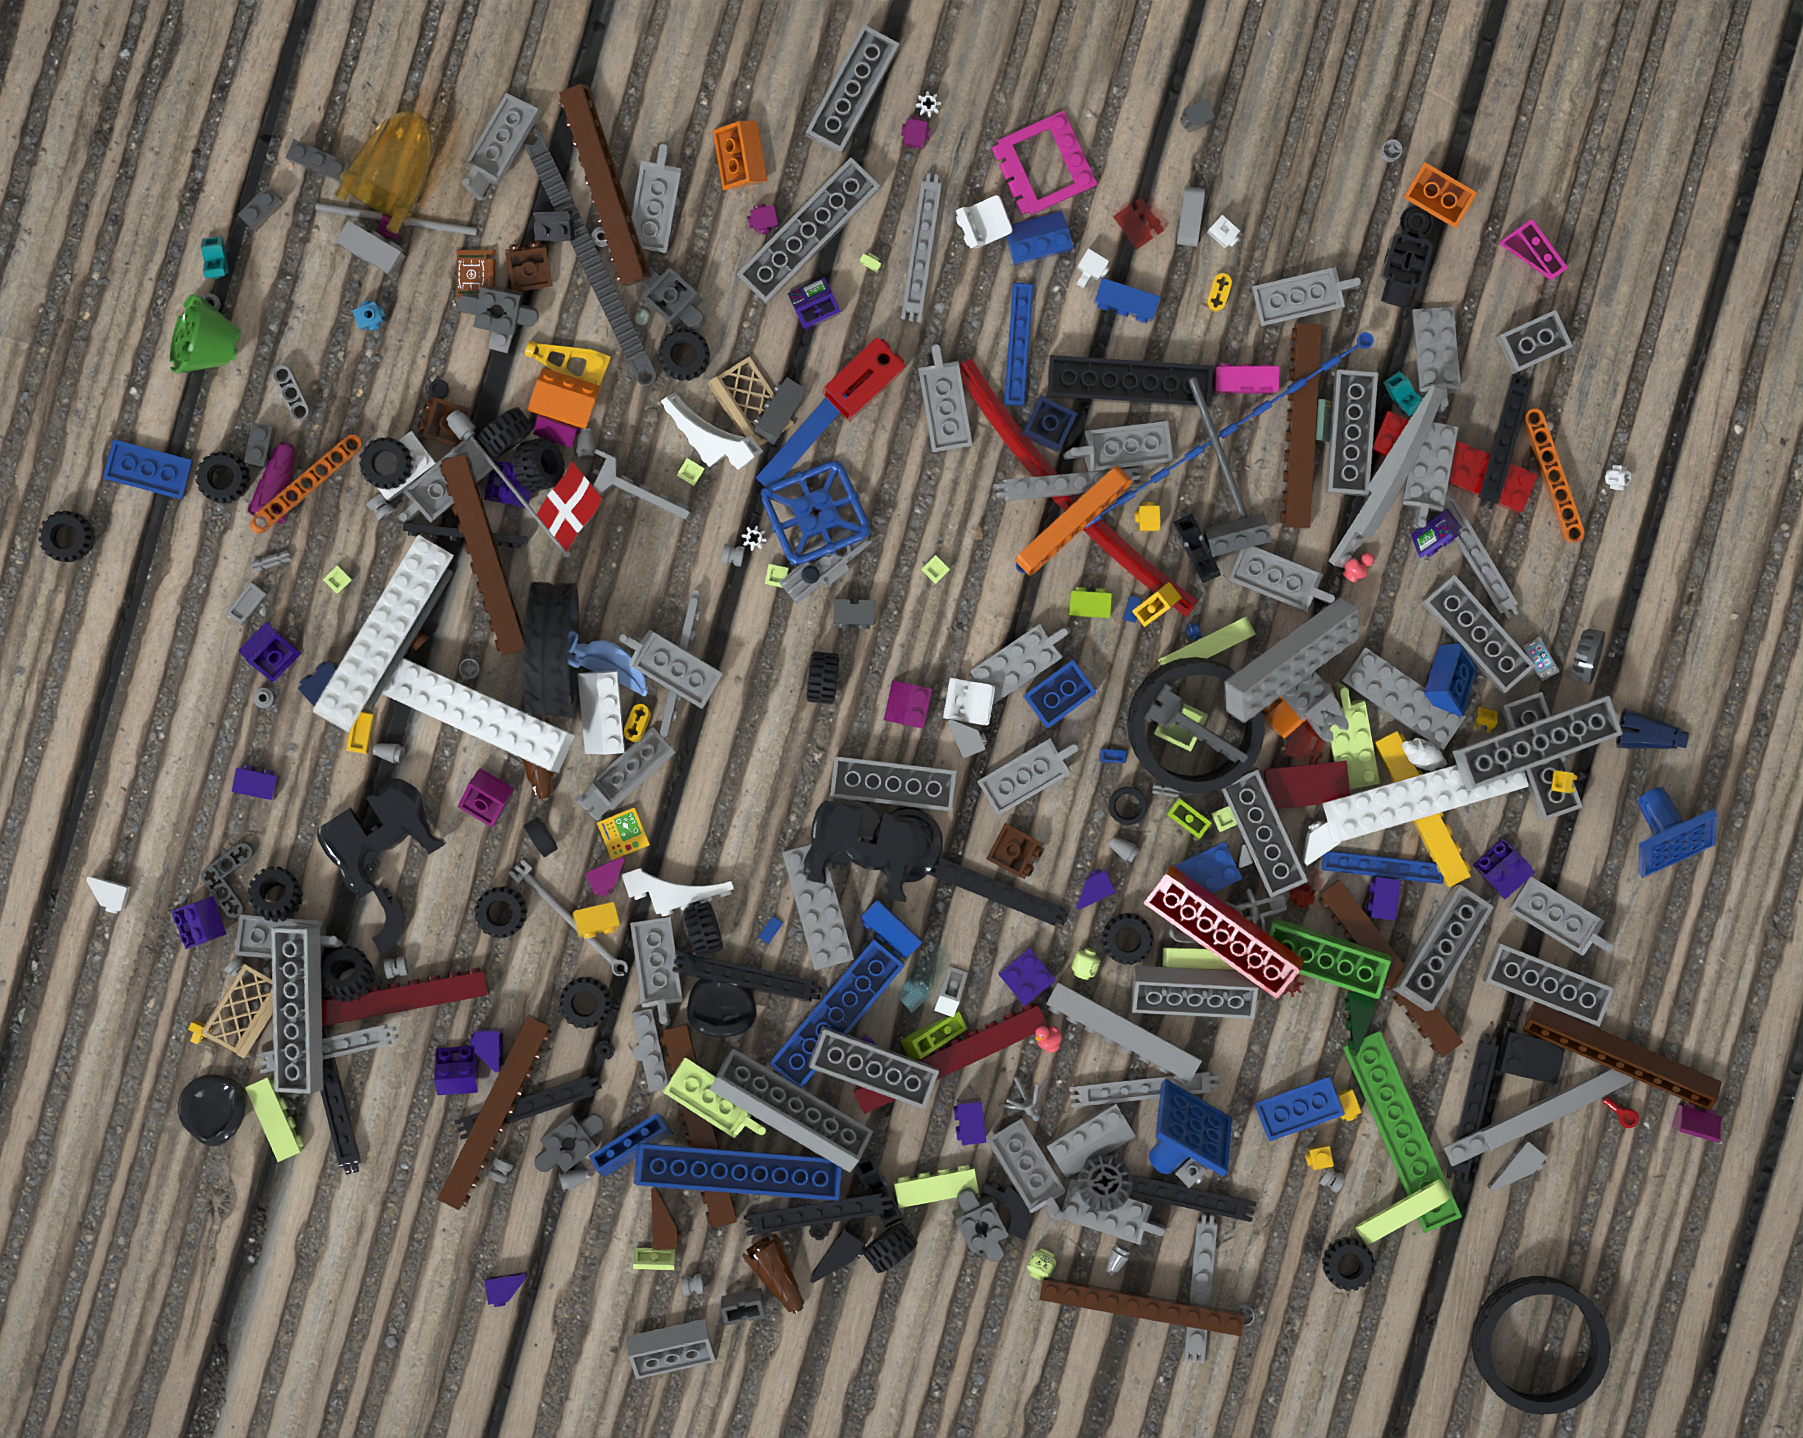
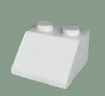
[1300,820,1341,865]

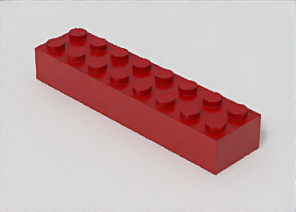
[1372,411,1538,514]
[1144,865,1304,999]

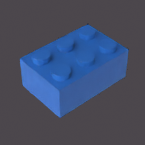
[1023,660,1097,729]
[1168,841,1242,893]

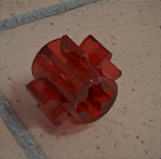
[1290,883,1315,908]
[1282,974,1304,997]

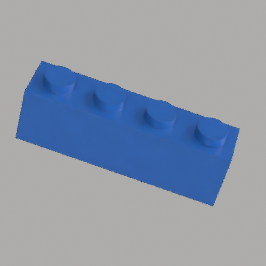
[589,1113,673,1177]

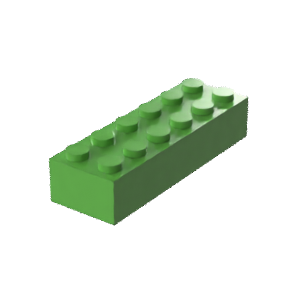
[1269,918,1393,999]

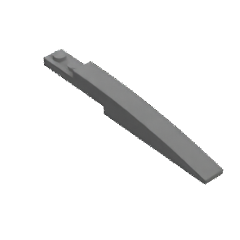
[1329,385,1445,568]
[1443,1068,1634,1166]

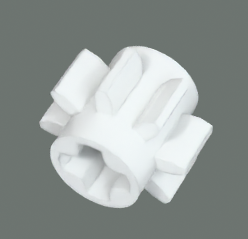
[916,91,941,118]
[1605,465,1631,490]
[742,526,767,551]

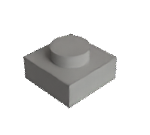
[488,331,513,354]

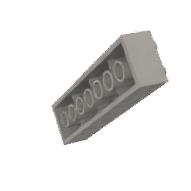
[737,158,880,305]
[1225,597,1359,723]
[1452,696,1623,790]
[271,926,323,1094]
[709,1049,873,1172]

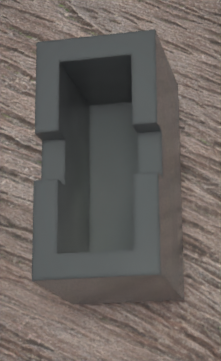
[1180,99,1215,133]
[238,186,284,232]
[244,423,276,468]
[833,599,875,629]
[721,1288,766,1326]

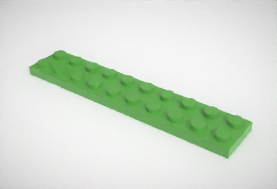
[1342,1030,1462,1233]

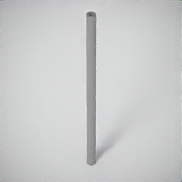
[315,202,478,236]

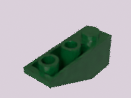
[1344,992,1375,1056]

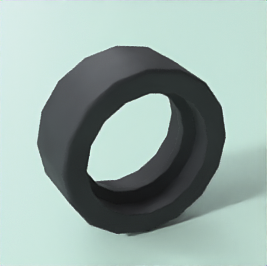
[1108,787,1147,825]
[524,817,558,857]

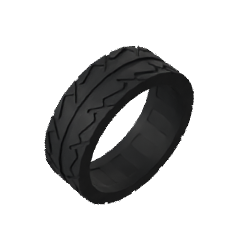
[523,582,579,717]
[1127,657,1265,794]
[1471,1276,1611,1415]

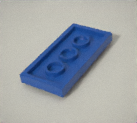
[103,439,193,500]
[1254,1076,1345,1142]

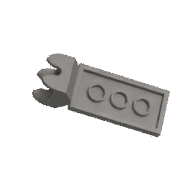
[592,449,692,521]
[1281,671,1349,742]

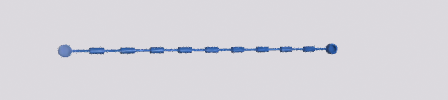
[1015,332,1374,573]

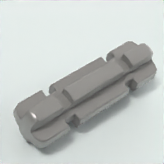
[251,550,291,572]
[1152,783,1192,799]

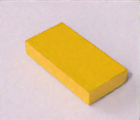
[346,712,374,754]

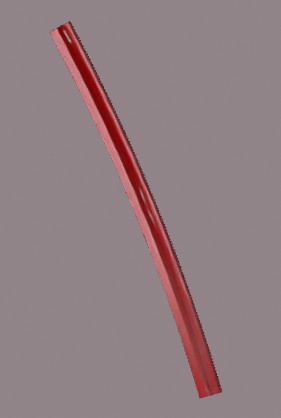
[959,358,1199,617]

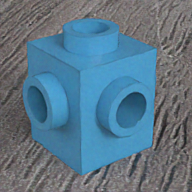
[352,300,386,331]

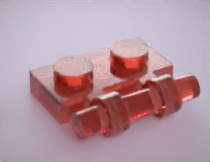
[1113,197,1165,250]
[1284,719,1327,764]

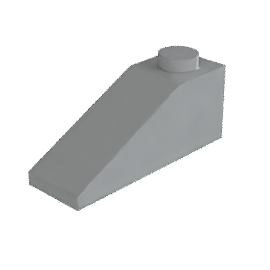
[1487,1140,1547,1191]

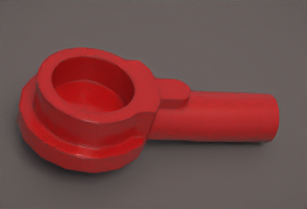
[1602,1096,1639,1128]

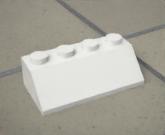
[577,669,626,755]

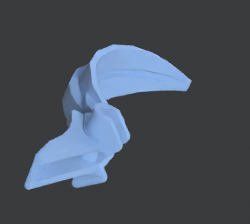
[569,631,648,696]

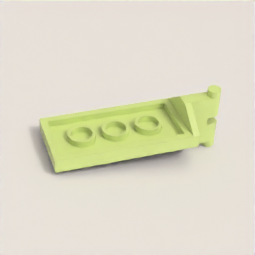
[1330,681,1380,789]
[662,1057,766,1138]

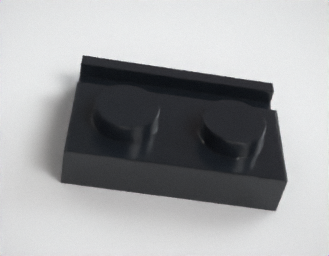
[533,210,575,242]

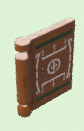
[456,250,496,299]

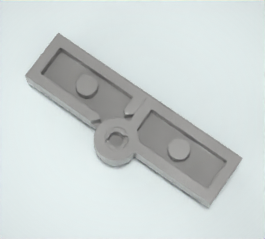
[632,1008,669,1092]

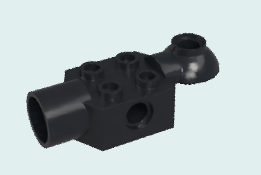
[1380,205,1433,308]

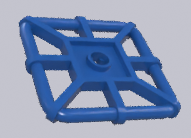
[760,460,871,566]

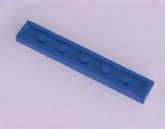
[1004,282,1033,406]
[756,395,848,487]
[1321,850,1444,884]

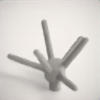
[999,1076,1048,1121]

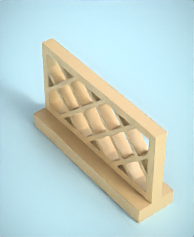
[708,356,794,447]
[201,963,273,1059]

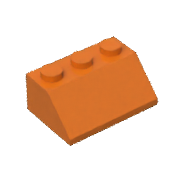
[712,121,767,190]
[1403,162,1477,228]
[527,368,601,429]
[1263,696,1306,739]

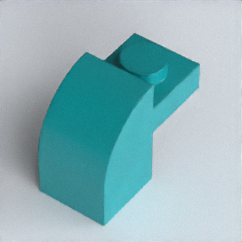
[201,236,228,279]
[1383,371,1423,416]

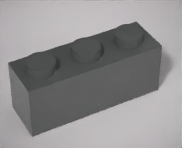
[286,139,353,185]
[753,377,807,445]
[1205,513,1272,557]

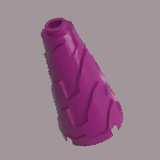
[247,442,296,524]

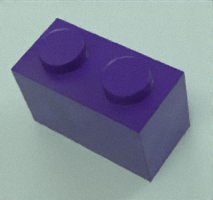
[231,765,280,800]
[1366,876,1401,921]

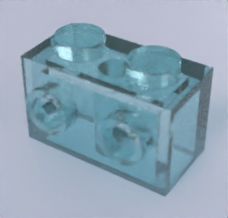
[898,979,930,1013]

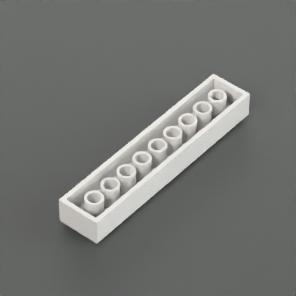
[313,535,454,732]
[382,658,575,773]
[1322,765,1529,843]

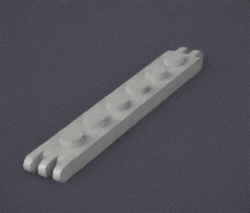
[901,172,942,323]
[995,468,1143,501]
[1437,487,1518,620]
[660,590,701,737]
[256,1024,398,1074]
[1069,1072,1220,1107]
[1184,1213,1218,1364]

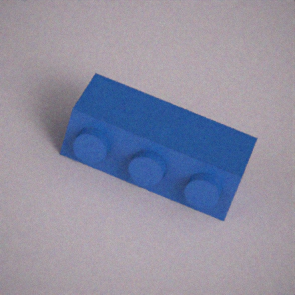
[1094,278,1160,324]

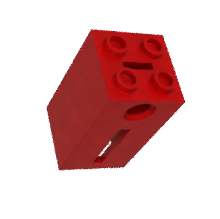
[822,337,905,422]

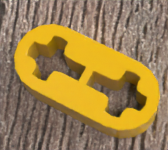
[1207,273,1232,312]
[624,704,651,742]

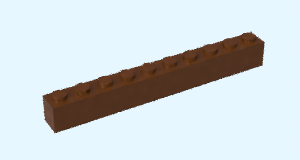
[559,84,651,286]
[1280,323,1322,529]
[439,452,524,656]
[1318,879,1463,1057]
[1523,1001,1722,1111]
[437,1014,552,1210]
[660,1023,738,1228]
[1039,1278,1245,1336]

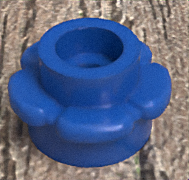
[1186,622,1202,641]

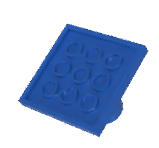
[1637,787,1718,878]
[1148,1079,1232,1176]

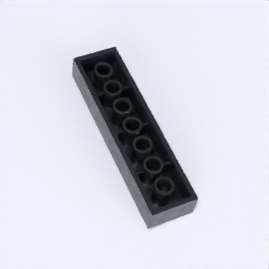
[1046,355,1213,408]

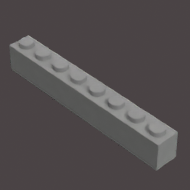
[1046,982,1202,1084]

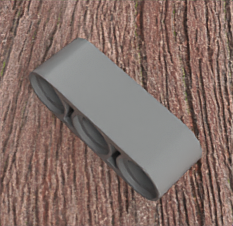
[1177,186,1205,247]
[273,365,312,422]

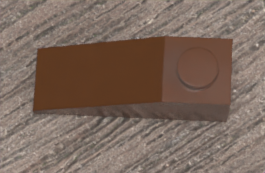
[651,1187,682,1250]

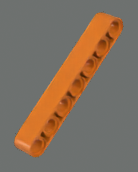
[1522,408,1585,543]
[250,435,362,534]
[1015,466,1133,575]

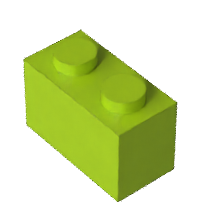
[1068,587,1112,618]
[1165,798,1212,839]

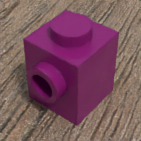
[901,116,931,149]
[747,204,779,235]

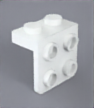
[956,196,1013,248]
[943,678,995,725]

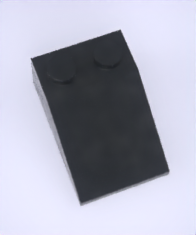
[1497,1030,1565,1084]
[810,1225,866,1283]

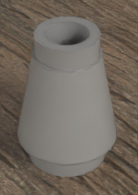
[576,428,596,459]
[373,743,405,764]
[1109,836,1140,863]
[559,1168,590,1191]
[1105,1244,1131,1276]

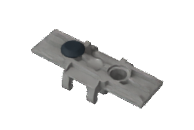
[779,521,872,604]

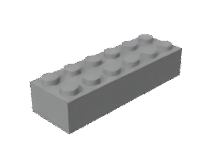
[806,24,900,155]
[1325,370,1378,496]
[1420,575,1536,693]
[1340,647,1466,750]
[1500,692,1582,821]
[830,756,957,811]
[1222,768,1309,898]
[782,844,854,970]
[1392,885,1494,1011]
[1482,943,1614,1027]
[1132,966,1258,1019]
[808,1026,939,1109]

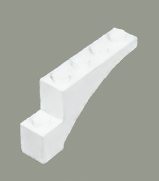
[661,392,763,470]
[622,868,734,917]

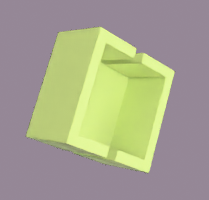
[1152,703,1208,752]

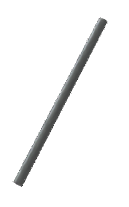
[1188,376,1248,519]
[365,569,454,710]

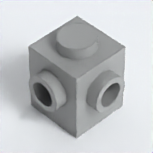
[1174,1157,1207,1188]

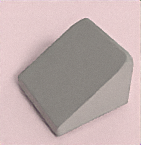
[1237,844,1253,868]

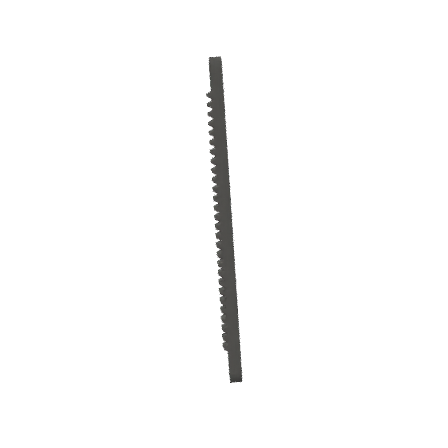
[523,127,657,387]

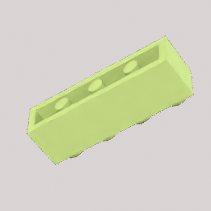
[245,1076,304,1162]
[894,1164,979,1208]

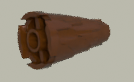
[520,717,553,799]
[742,1234,804,1314]

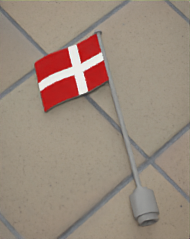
[446,409,602,558]

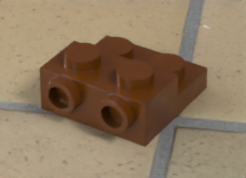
[505,240,553,291]
[417,397,473,447]
[986,823,1044,879]

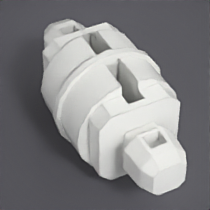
[1402,738,1447,771]

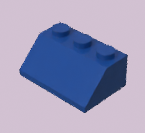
[1006,211,1074,266]
[1424,643,1477,716]
[861,898,922,959]

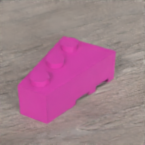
[1498,219,1568,281]
[1214,363,1279,394]

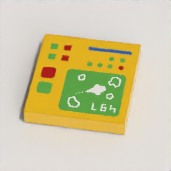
[597,807,650,860]

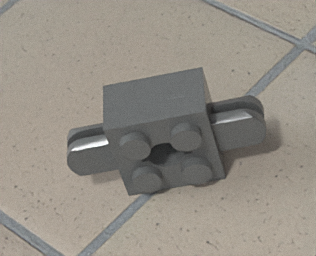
[641,267,705,330]
[457,284,539,335]
[534,1113,604,1173]
[952,1187,1009,1262]

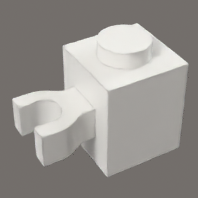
[1207,215,1240,248]
[1077,248,1110,288]

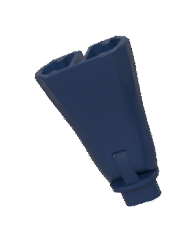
[1616,708,1689,749]

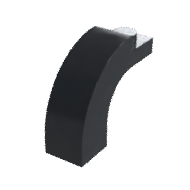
[855,1154,904,1228]

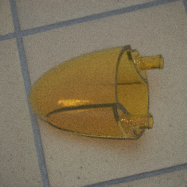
[334,110,432,234]

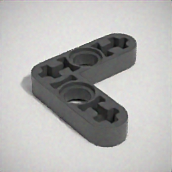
[201,843,254,918]

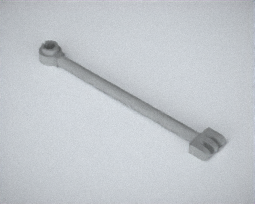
[509,859,628,976]

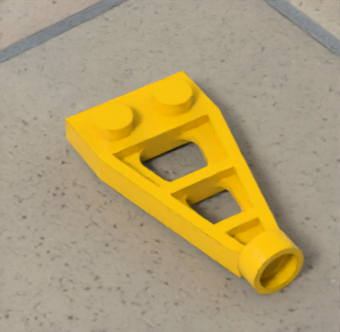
[524,340,611,386]

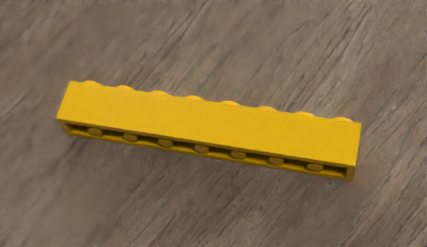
[1373,731,1471,887]

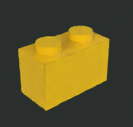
[1132,582,1182,627]
[573,902,620,939]

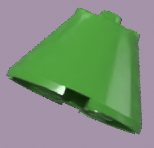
[169,293,241,374]

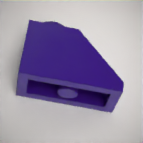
[1076,868,1116,910]
[485,1272,528,1307]

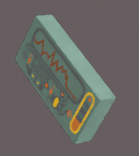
[1315,399,1332,442]

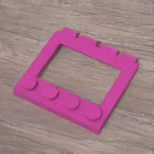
[992,110,1097,216]

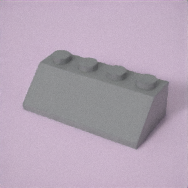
[1046,1103,1136,1179]
[626,1319,716,1379]

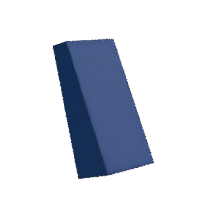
[1122,595,1142,623]
[1099,749,1126,763]
[758,916,783,944]

